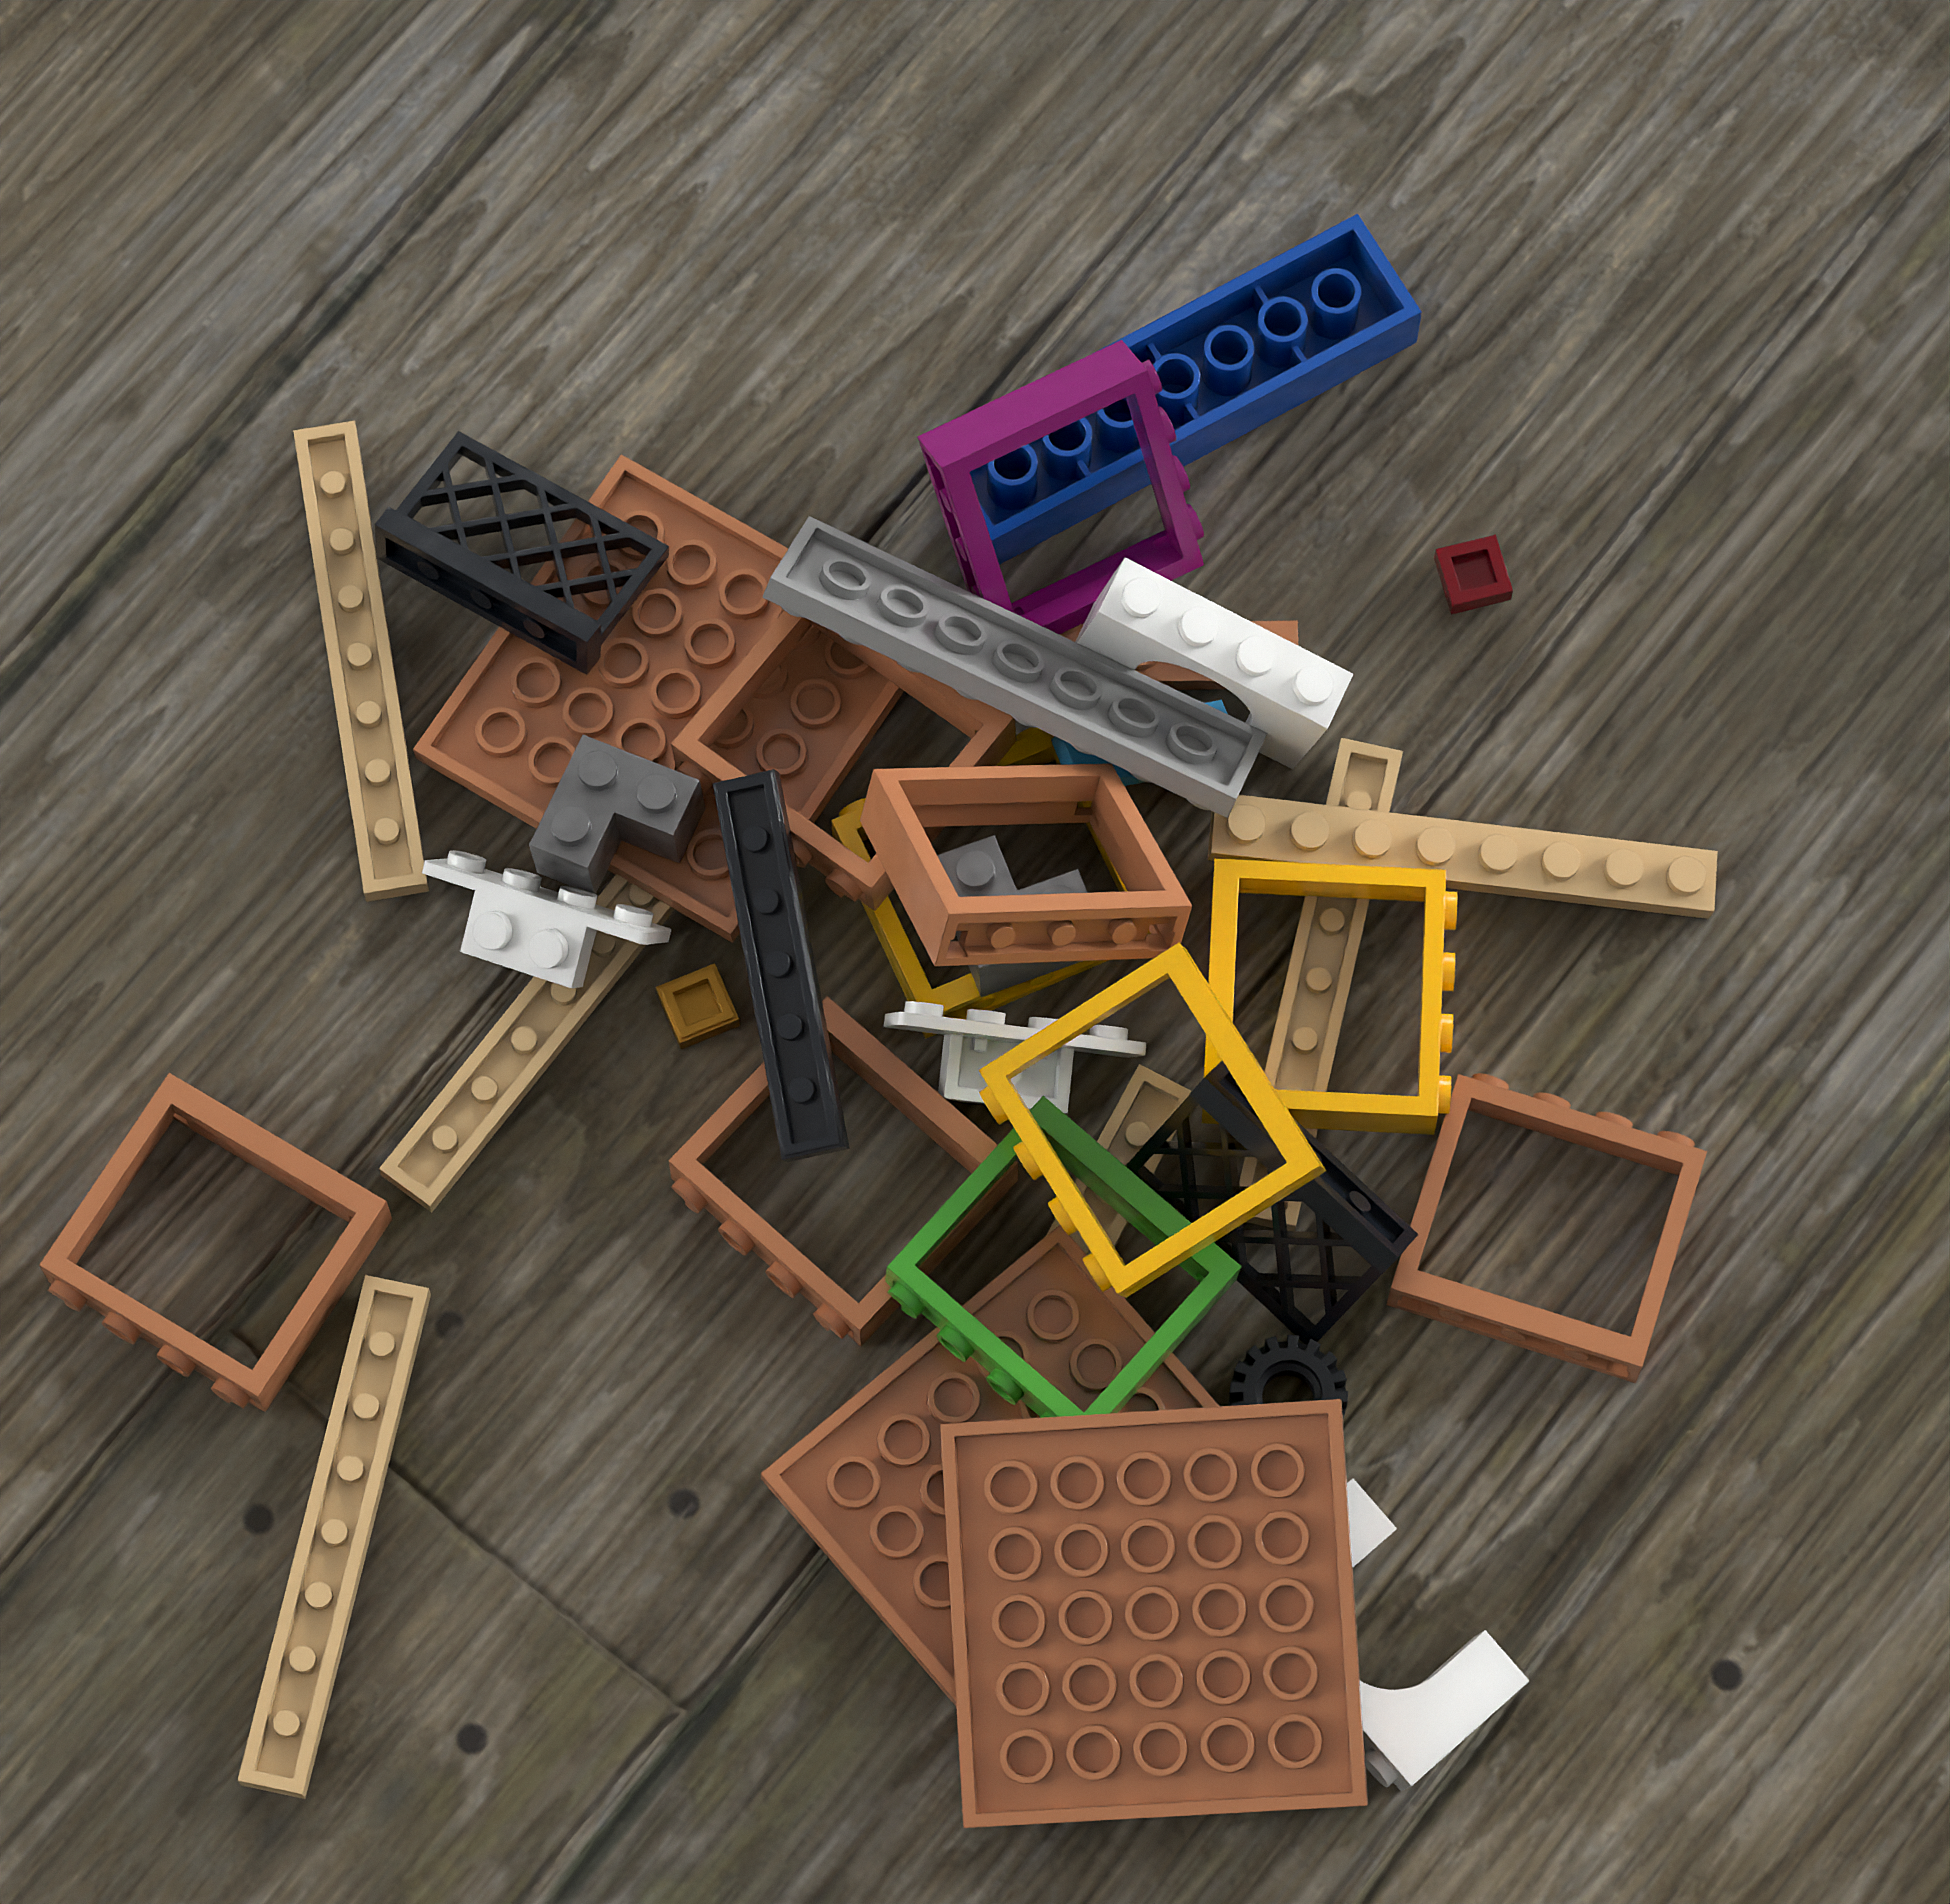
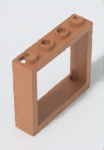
[671,610,1017,911]
[860,763,1192,966]
[669,996,1018,1346]
[39,1073,392,1412]
[1387,1073,1707,1383]

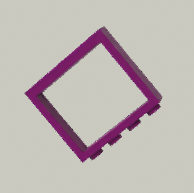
[917,340,1204,635]

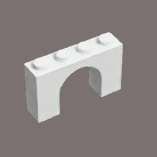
[1075,558,1353,769]
[1347,1479,1529,1791]

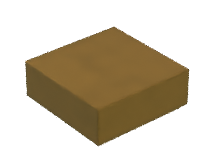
[656,963,740,1050]

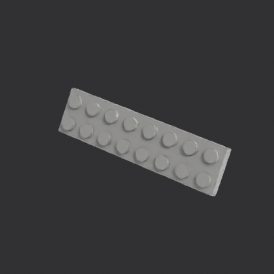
[762,516,1268,818]

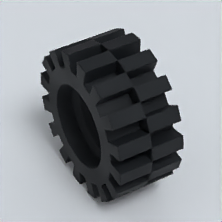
[1228,1335,1348,1419]

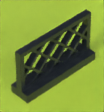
[375,431,669,675]
[1125,1060,1418,1345]

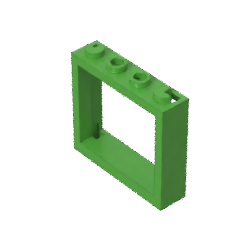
[885,1096,1241,1418]

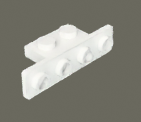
[422,850,671,989]
[884,1001,1146,1113]

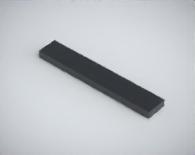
[713,769,850,1162]

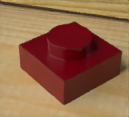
[1434,534,1513,615]

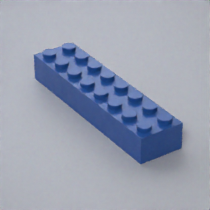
[970,214,1422,565]

